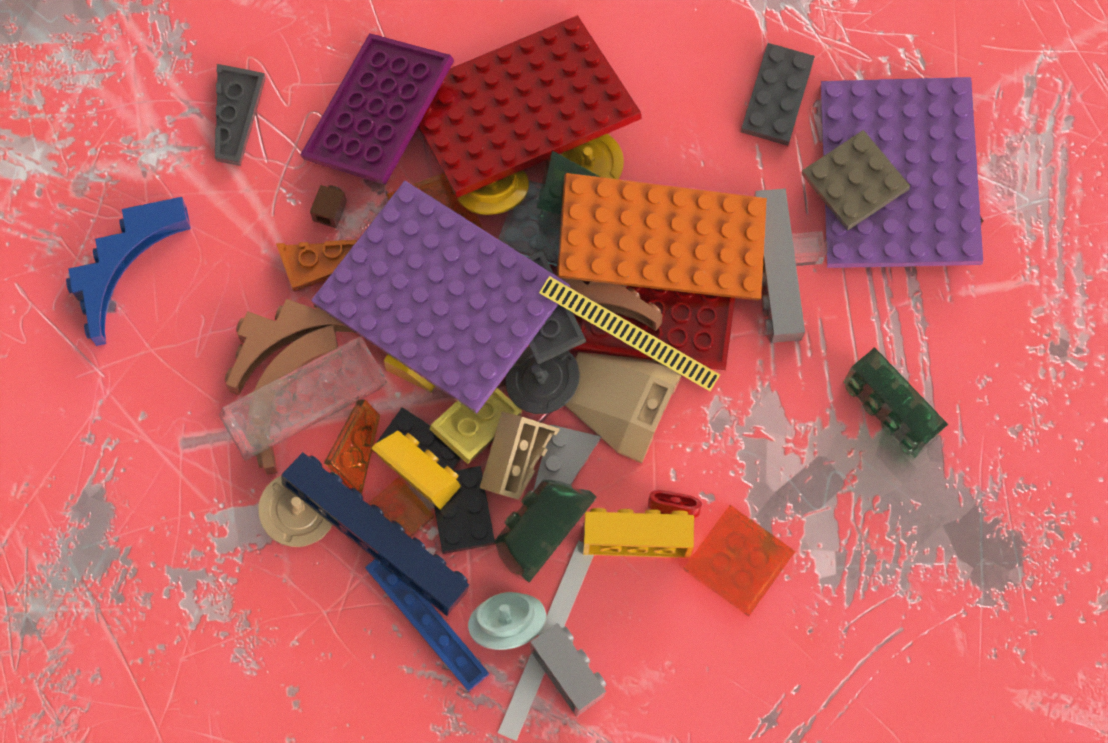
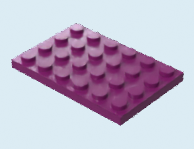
[300,33,454,185]

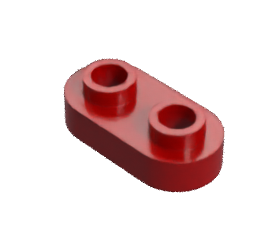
[648,490,702,518]

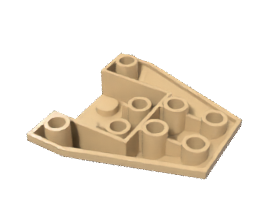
[564,352,682,464]

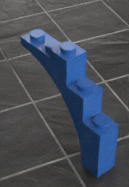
[66,197,191,346]

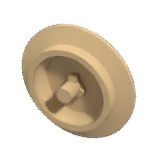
[258,476,332,547]

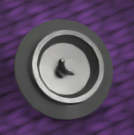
[506,346,580,414]

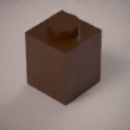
[310,185,347,229]

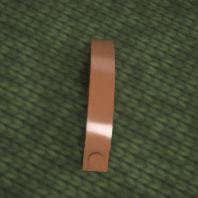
[247,325,340,475]

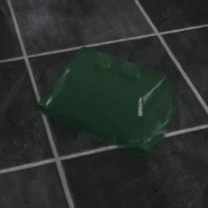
[495,479,597,583]

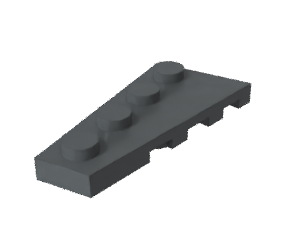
[215,64,266,166]

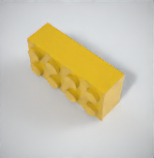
[583,508,694,558]

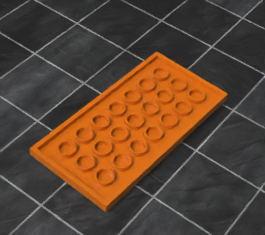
[557,173,767,300]

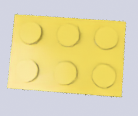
[430,388,522,464]

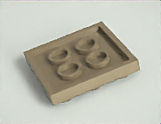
[802,130,910,231]

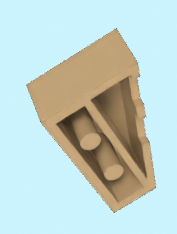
[480,412,560,500]

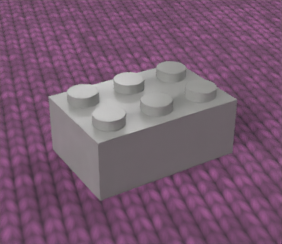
[530,623,607,717]

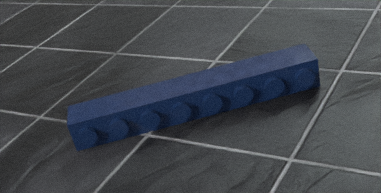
[281,452,470,616]

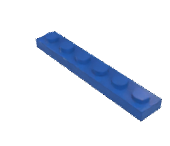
[365,559,490,692]

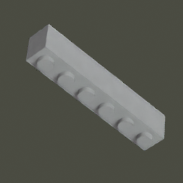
[754,188,805,343]

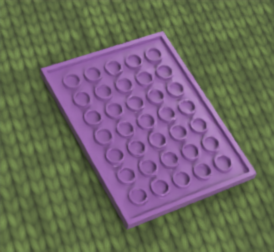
[820,77,983,268]
[311,181,571,414]

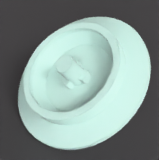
[468,592,546,650]

